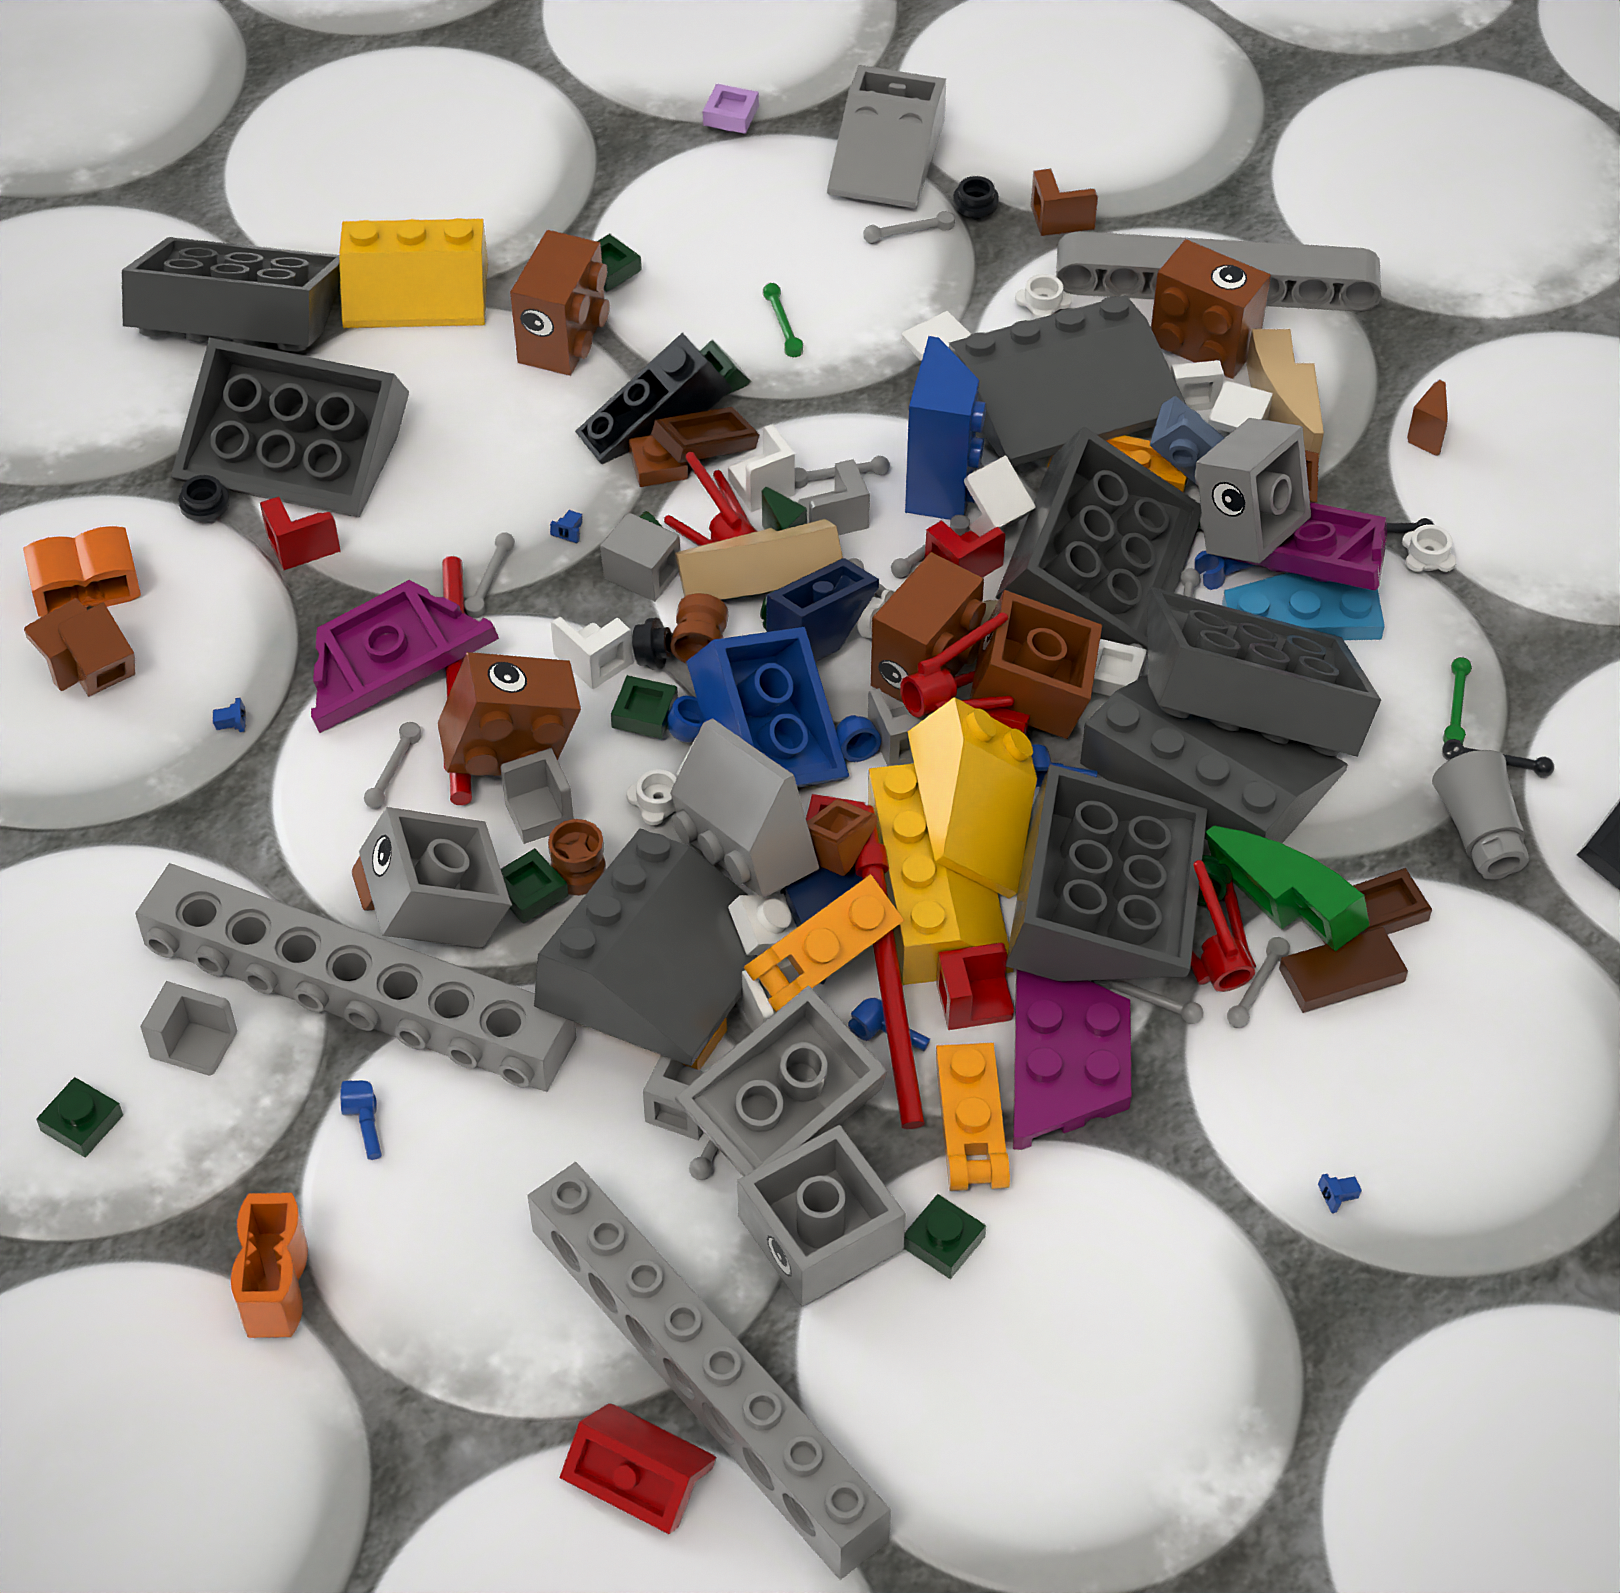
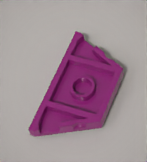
[1223,502,1387,591]
[311,580,499,733]
[1013,969,1131,1150]

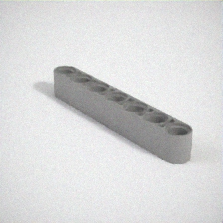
[1056,231,1382,312]

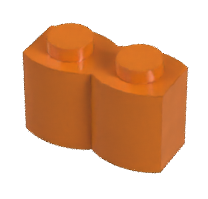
[23,526,141,617]
[231,1193,308,1338]

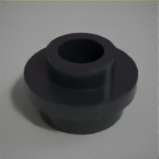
[953,176,999,218]
[178,475,230,522]
[632,617,673,670]

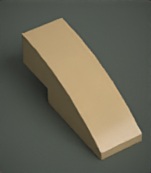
[1246,329,1324,456]
[675,519,843,600]

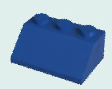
[905,336,987,520]

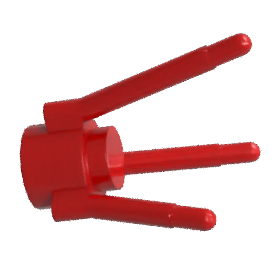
[664,452,757,546]
[900,612,1014,718]
[1190,860,1256,992]

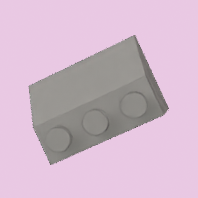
[670,718,820,898]

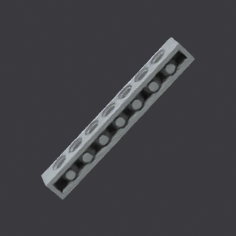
[135,863,577,1092]
[527,1162,891,1580]

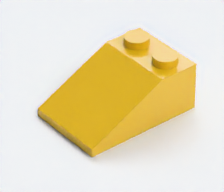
[907,697,1037,899]

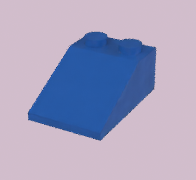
[686,627,849,788]

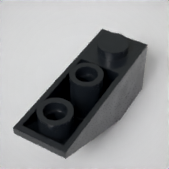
[575,332,733,464]

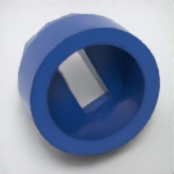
[667,696,706,743]
[836,715,881,762]

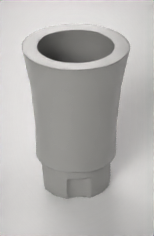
[1432,750,1529,880]

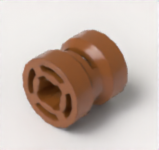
[670,593,729,664]
[548,819,606,896]

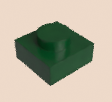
[597,234,642,292]
[611,675,678,739]
[501,848,568,924]
[36,1077,123,1158]
[904,1194,986,1279]

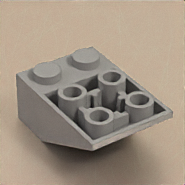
[827,65,946,208]

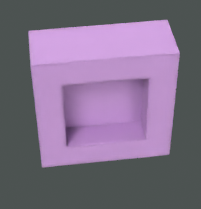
[703,84,759,134]

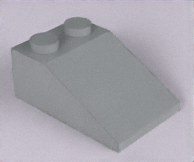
[675,985,887,1177]

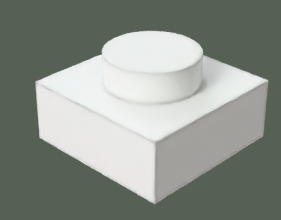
[1171,360,1224,411]
[1092,639,1147,696]
[728,894,797,956]

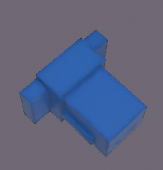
[550,510,582,543]
[213,697,246,732]
[1318,1173,1362,1214]

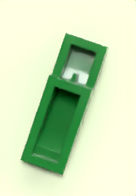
[1205,826,1370,951]

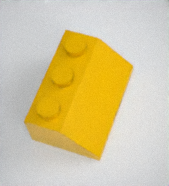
[339,218,488,328]

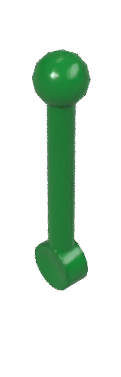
[762,283,803,357]
[1443,657,1472,744]

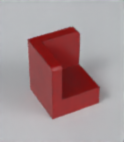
[260,496,341,571]
[925,520,1006,578]
[936,943,1014,1030]

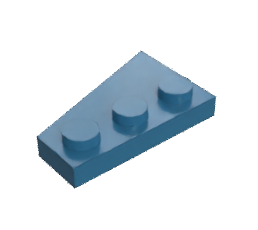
[1222,572,1385,640]

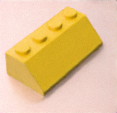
[868,763,1013,985]

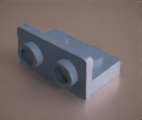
[1149,396,1225,484]

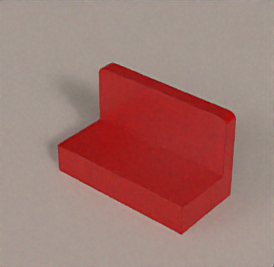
[559,1403,716,1534]

